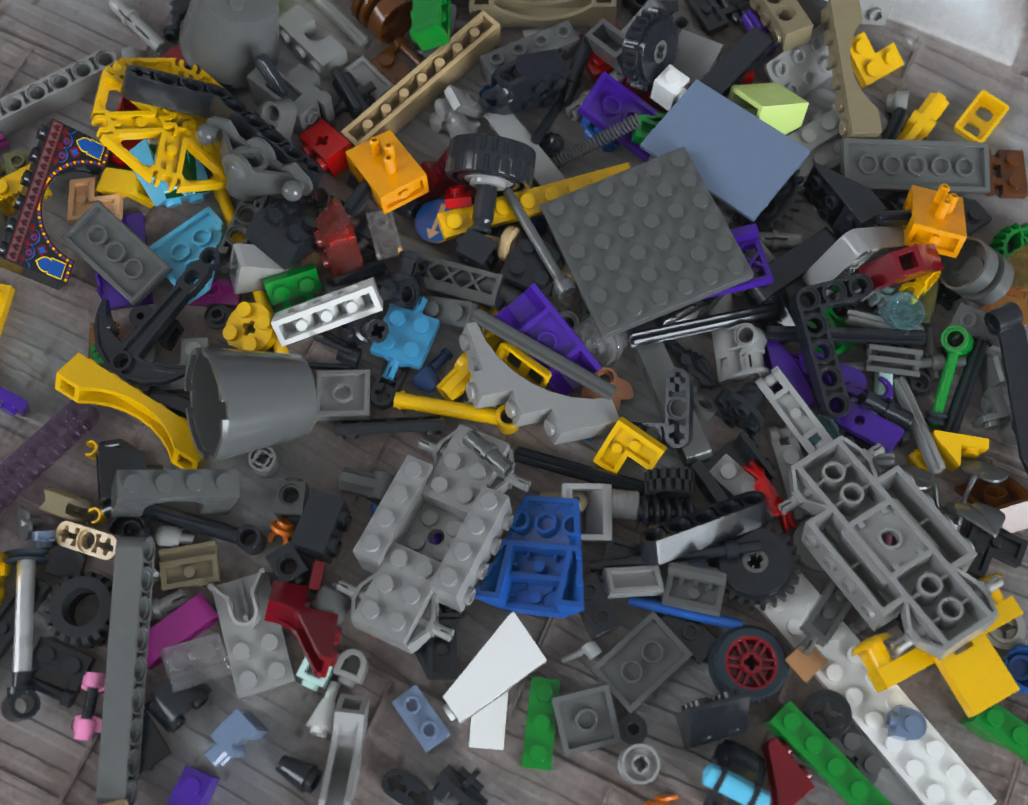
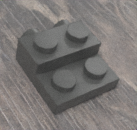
[287,63,337,128]

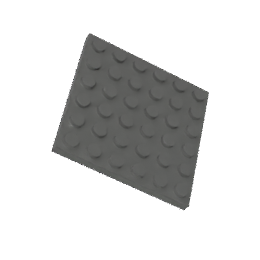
[540,147,754,340]

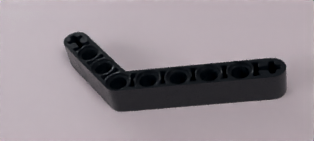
[120,65,324,196]

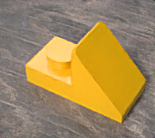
[931,430,989,472]

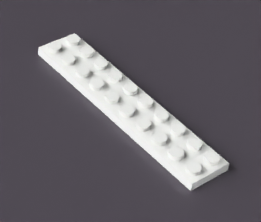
[755,573,997,805]

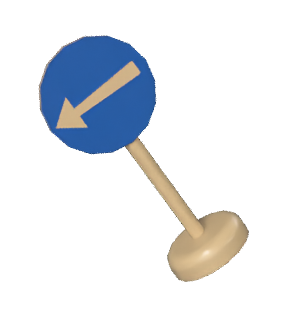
[415,199,520,262]

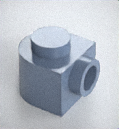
[885,706,927,741]

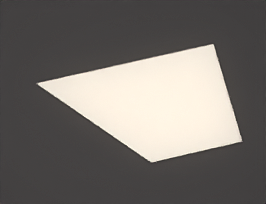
[469,691,508,750]

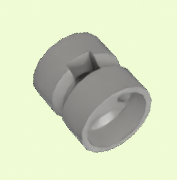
[617,744,660,785]

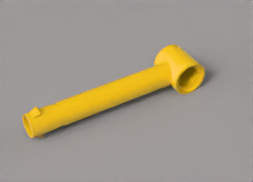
[393,390,519,435]

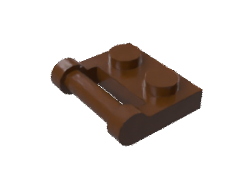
[370,36,424,86]

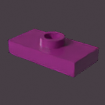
[187,279,242,308]

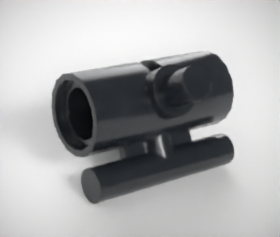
[331,68,377,120]

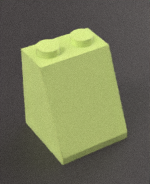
[728,82,809,135]

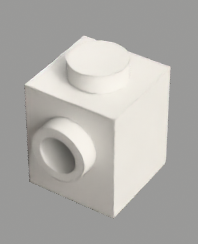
[650,64,690,111]

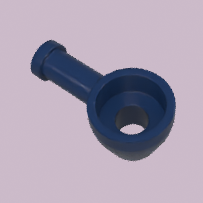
[411,348,453,393]

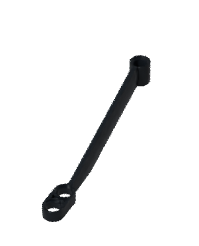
[984,302,1028,475]

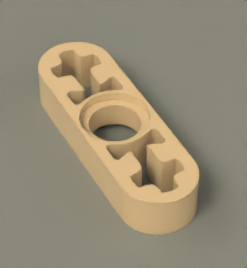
[55,521,122,561]

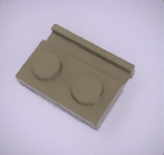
[158,541,222,592]

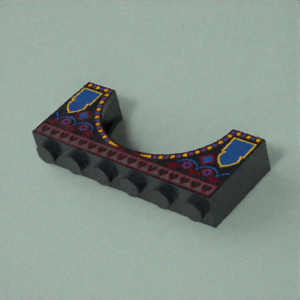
[0,118,111,290]

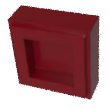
[308,561,326,594]

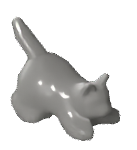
[429,84,481,139]

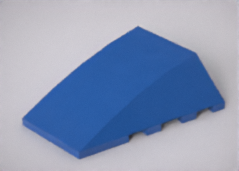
[474,495,585,618]

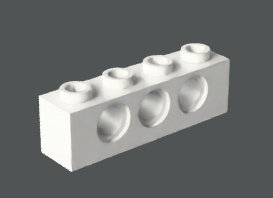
[271,277,384,347]

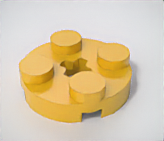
[223,302,277,352]

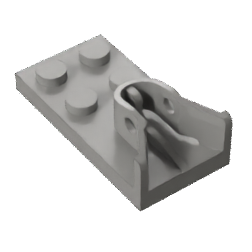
[207,567,297,700]

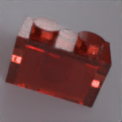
[313,197,364,277]

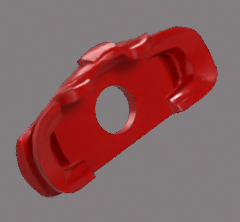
[742,459,798,533]

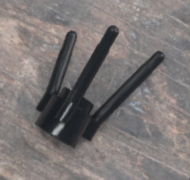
[307,331,363,370]

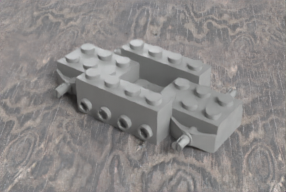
[336,424,531,654]
[778,436,1004,661]

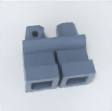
[203,708,269,766]

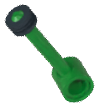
[924,325,974,427]

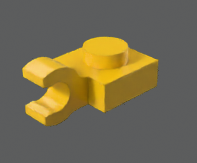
[898,270,941,304]

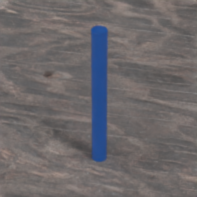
[628,596,743,629]

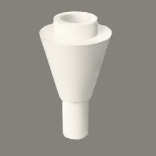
[306,681,341,738]

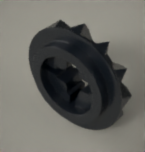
[804,690,852,738]

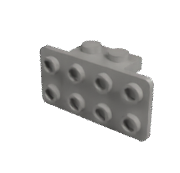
[764,24,832,98]

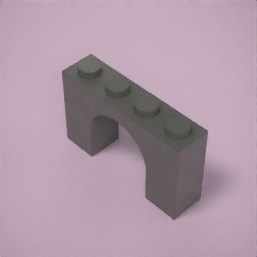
[111,469,240,517]

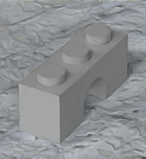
[279,4,349,81]

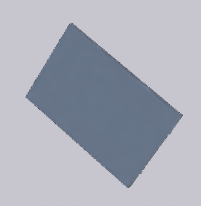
[640,79,811,222]

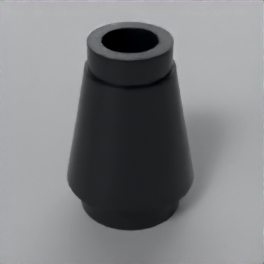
[276,755,323,794]

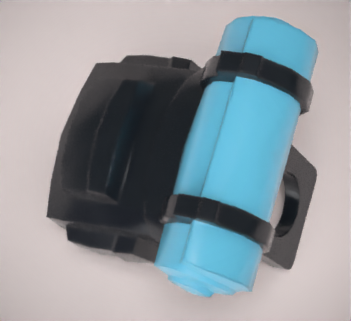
[702,739,770,805]

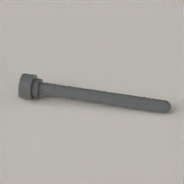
[503,188,577,299]

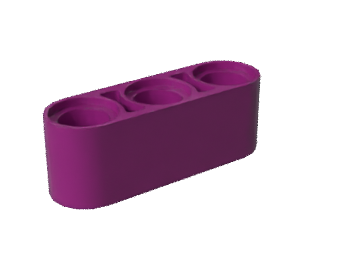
[147,594,219,669]

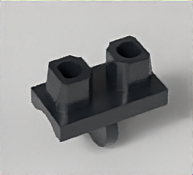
[431,764,488,805]

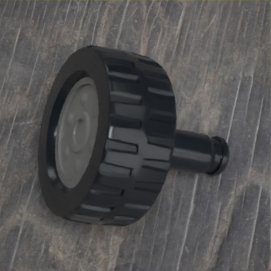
[445,133,536,234]

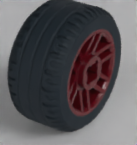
[708,625,788,704]

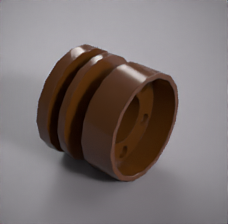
[351,0,413,44]

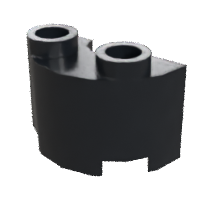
[144,665,212,733]

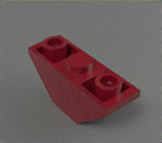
[857,244,944,292]

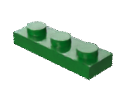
[521,677,561,771]

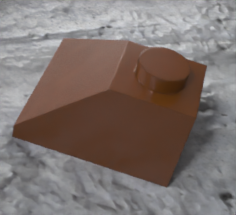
[955,475,1028,533]

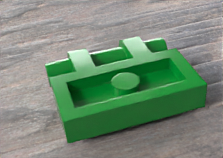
[262,263,324,314]

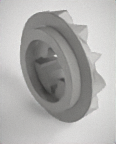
[986,615,1026,650]

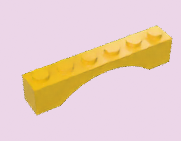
[55,352,209,469]

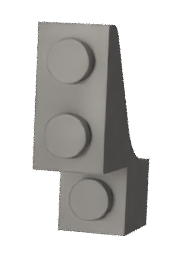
[319,693,369,805]

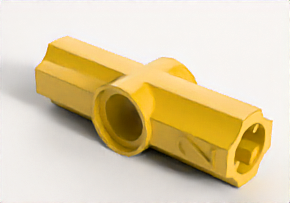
[897,92,949,140]
[436,332,504,402]

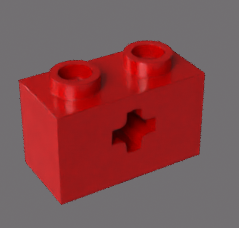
[298,119,352,178]

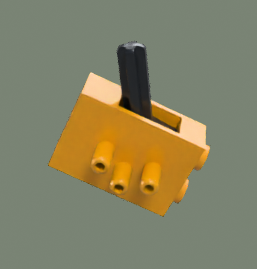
[343,130,429,216]
[875,184,967,258]

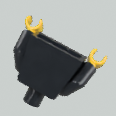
[85,439,163,525]

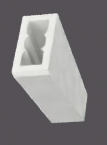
[442,612,547,723]

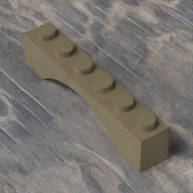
[469,0,616,27]
[820,0,882,139]

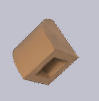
[785,641,828,682]

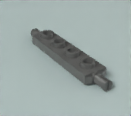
[798,579,852,655]

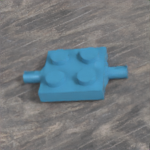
[370,296,441,381]

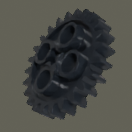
[725,168,805,232]

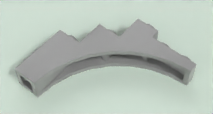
[459,322,619,445]

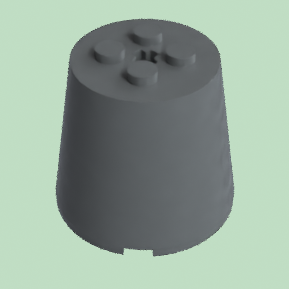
[179,0,280,88]
[184,347,317,462]

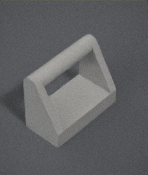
[561,483,612,542]

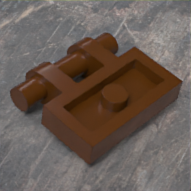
[985,148,1028,199]

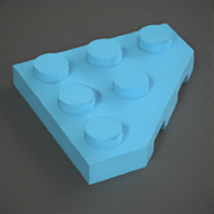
[149,206,226,305]

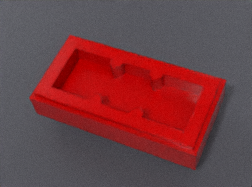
[445,184,472,209]

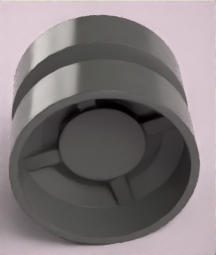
[940,238,1014,306]

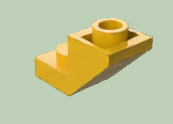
[95,167,154,208]

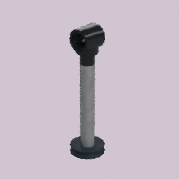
[1,548,49,723]

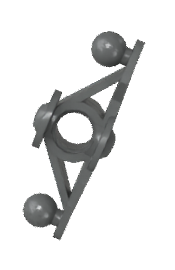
[195,116,313,202]

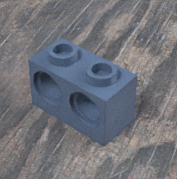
[392,684,452,754]

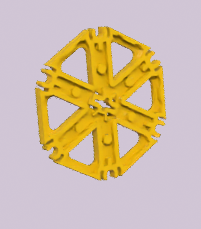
[90,58,227,193]

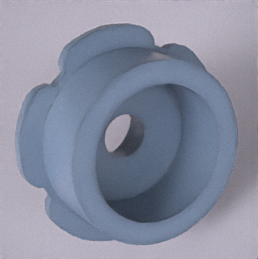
[29,530,57,548]

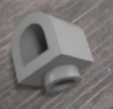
[332,649,369,688]

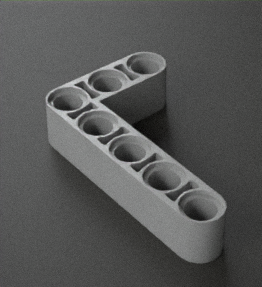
[802,225,910,296]

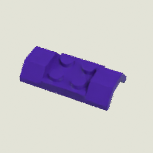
[494,283,602,396]

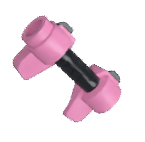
[71,672,106,741]

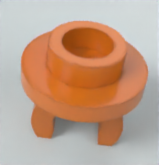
[268,518,296,546]

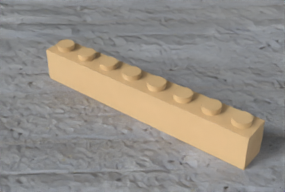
[340,10,501,148]

